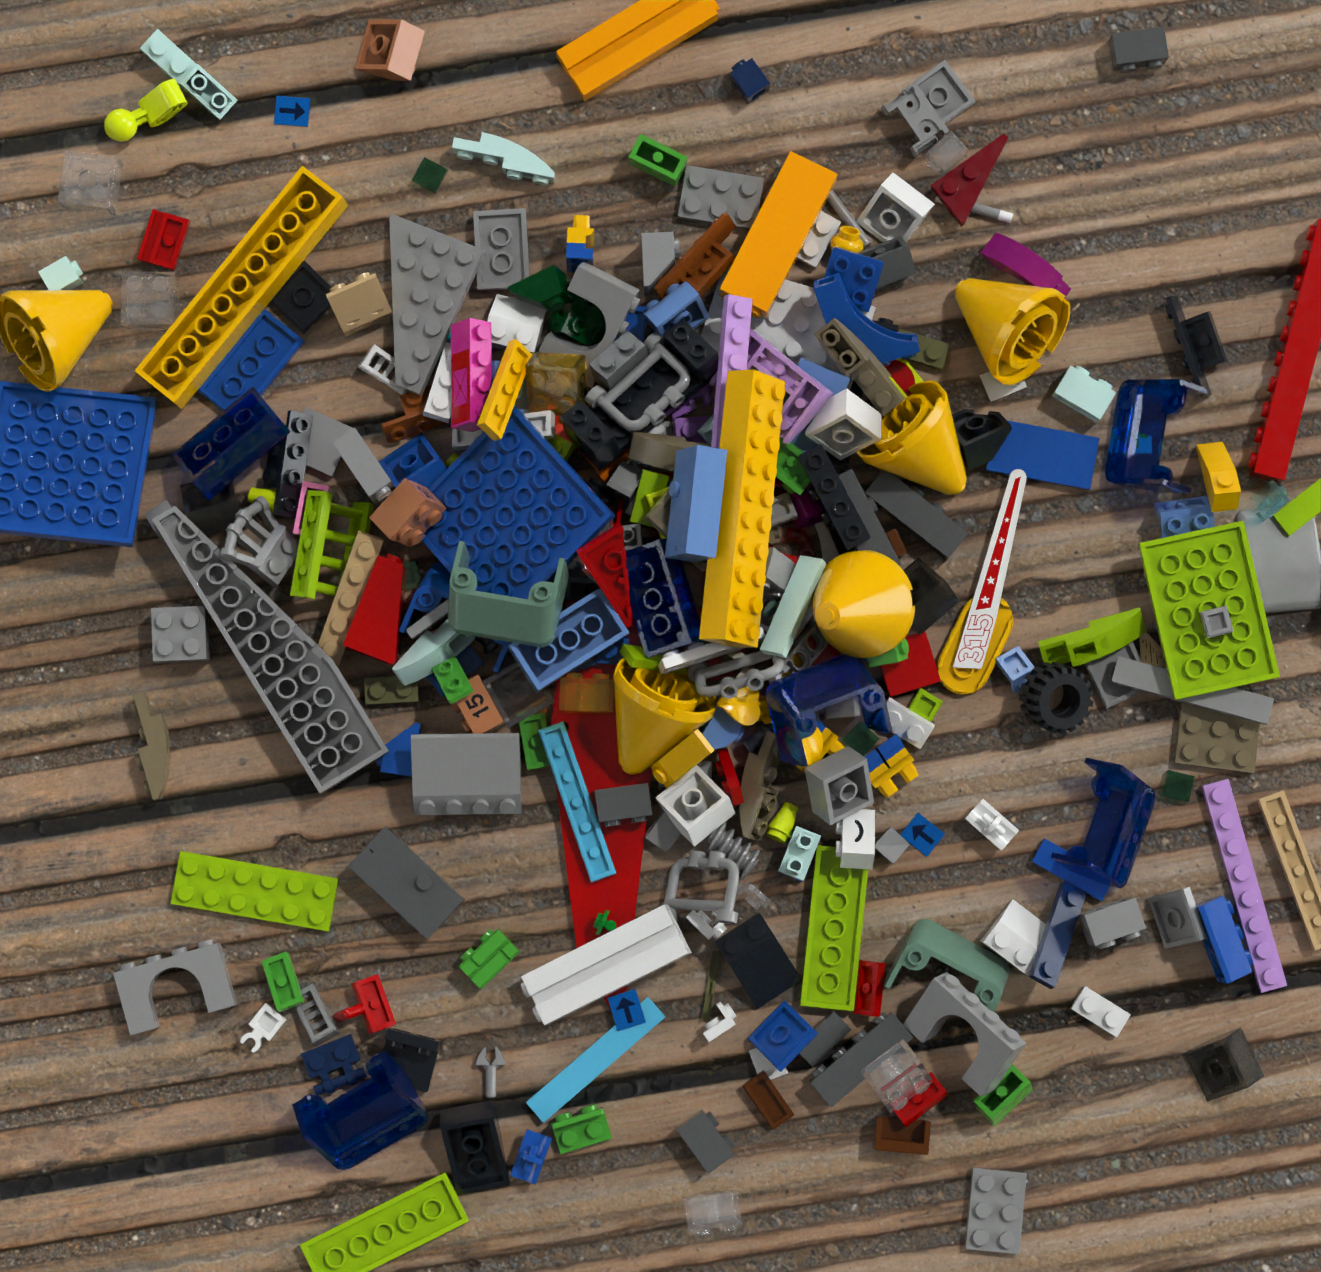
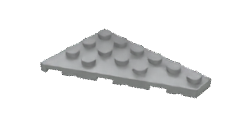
[389,214,486,396]

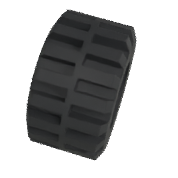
[1019,662,1094,734]

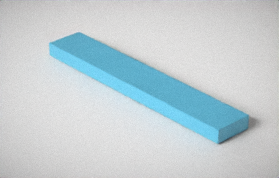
[538,721,616,882]
[526,997,665,1123]

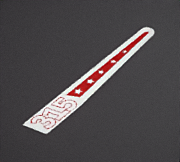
[953,469,1027,669]

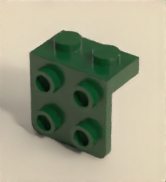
[547,281,606,346]

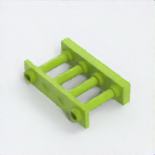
[290,490,374,599]

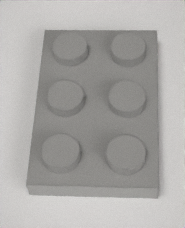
[678,165,764,230]
[473,208,530,291]
[965,1167,1027,1254]

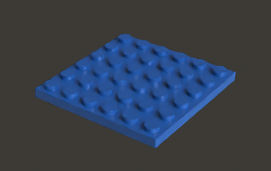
[0,381,158,548]
[422,405,615,599]

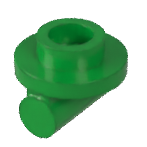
[593,910,616,936]

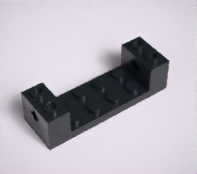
[560,319,719,470]

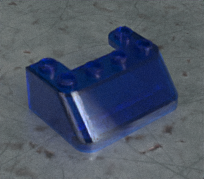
[292,1051,429,1170]

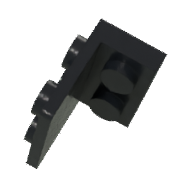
[376,1027,441,1092]

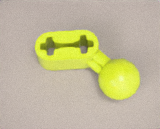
[104,79,188,142]

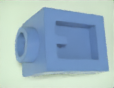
[996,646,1035,694]

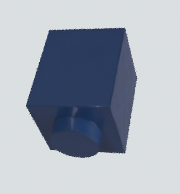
[730,58,770,104]

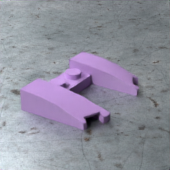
[709,329,833,444]

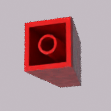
[343,553,407,666]

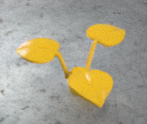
[716,654,823,767]

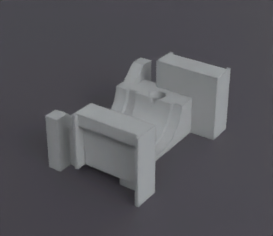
[881,83,949,158]

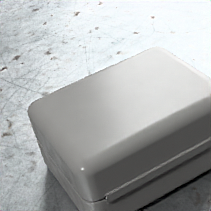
[1235,508,1321,614]

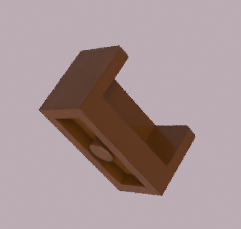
[873,1115,931,1155]

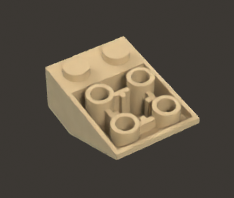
[326,272,393,337]

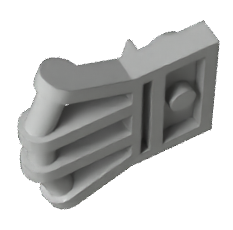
[220,496,299,587]

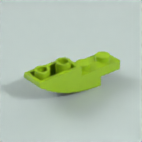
[1038,607,1147,667]

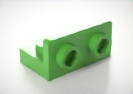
[551,1104,612,1154]

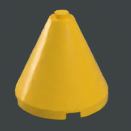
[955,278,1070,385]
[0,290,113,392]
[857,380,967,495]
[811,550,915,658]
[613,658,717,775]

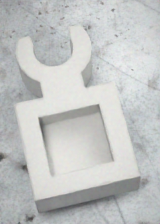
[240,1003,287,1053]

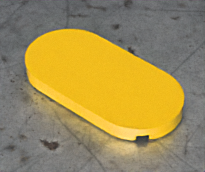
[937,598,1014,695]

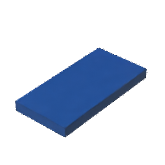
[198,309,305,423]
[985,420,1099,490]

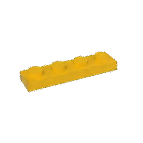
[477,339,533,441]

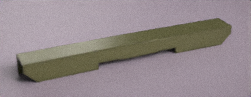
[702,951,721,1022]

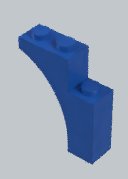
[814,273,920,367]

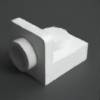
[685,910,727,940]
[703,1001,737,1042]

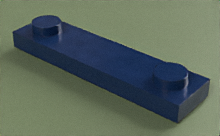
[1029,881,1086,989]

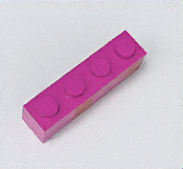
[451,318,492,432]

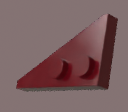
[930,134,1008,227]

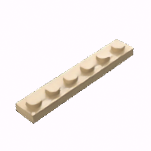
[318,530,384,667]
[1257,790,1321,951]

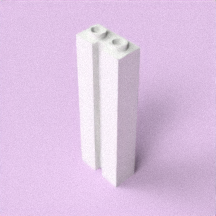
[521,905,692,1025]

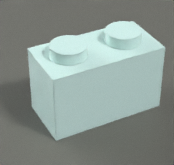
[1051,365,1116,423]

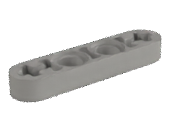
[769,620,829,691]

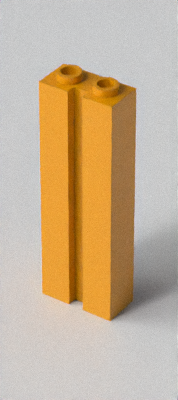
[556,0,720,102]
[719,151,838,318]

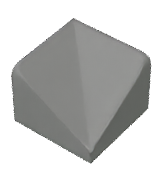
[875,826,910,864]

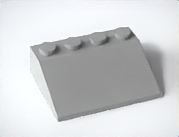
[411,733,522,815]

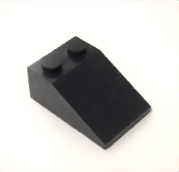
[714,912,802,1009]
[440,1100,510,1195]

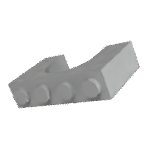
[535,261,641,388]
[332,427,395,508]
[113,939,238,1036]
[903,972,1026,1097]

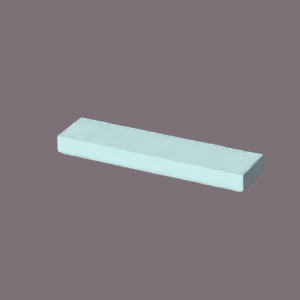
[760,555,826,658]

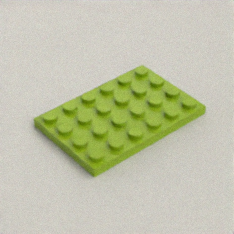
[1138,520,1280,700]

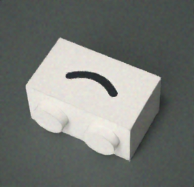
[835,809,875,869]

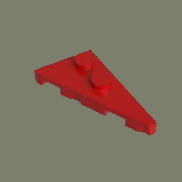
[576,522,632,628]

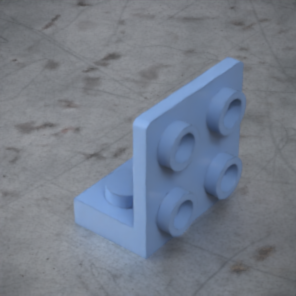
[1154,496,1215,538]

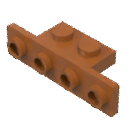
[654,212,736,300]
[381,385,451,443]

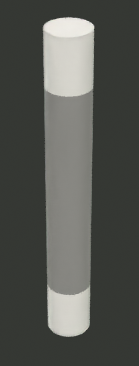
[934,196,1013,223]

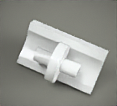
[965,799,1019,851]

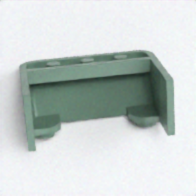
[448,541,569,647]
[883,919,1010,1036]

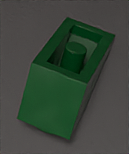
[508,265,573,312]

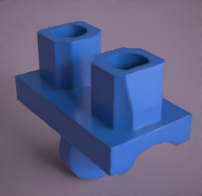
[510,1129,552,1185]

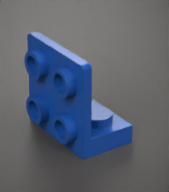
[824,247,884,312]

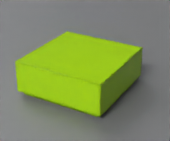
[908,688,943,722]

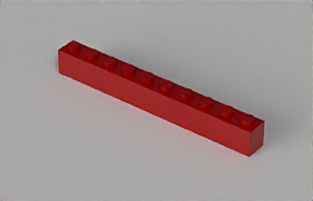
[1247,218,1321,483]

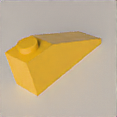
[1196,442,1241,512]
[650,729,714,788]

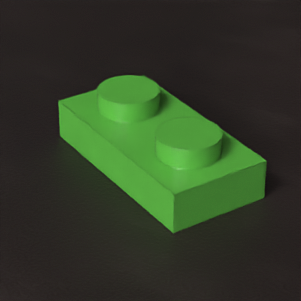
[518,713,550,770]
[261,952,305,1012]

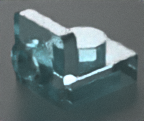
[1255,480,1290,522]

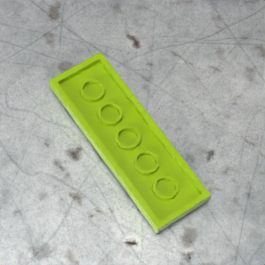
[800,845,868,1011]
[171,851,339,931]
[300,1172,469,1272]

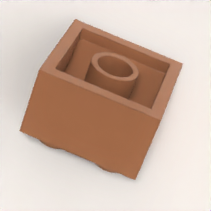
[355,19,425,81]

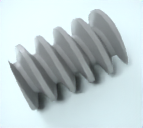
[703,822,760,880]

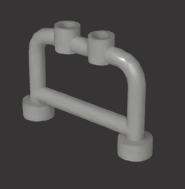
[585,332,691,431]
[687,651,784,699]
[657,850,739,925]

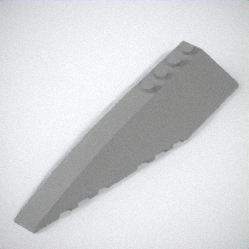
[152,506,389,794]

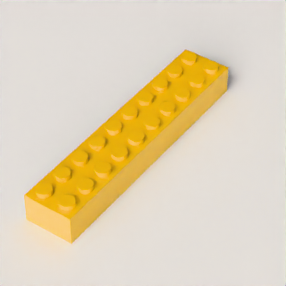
[134,166,349,409]
[699,370,785,648]

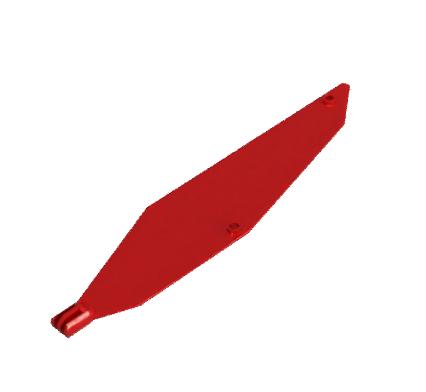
[551,499,652,1012]

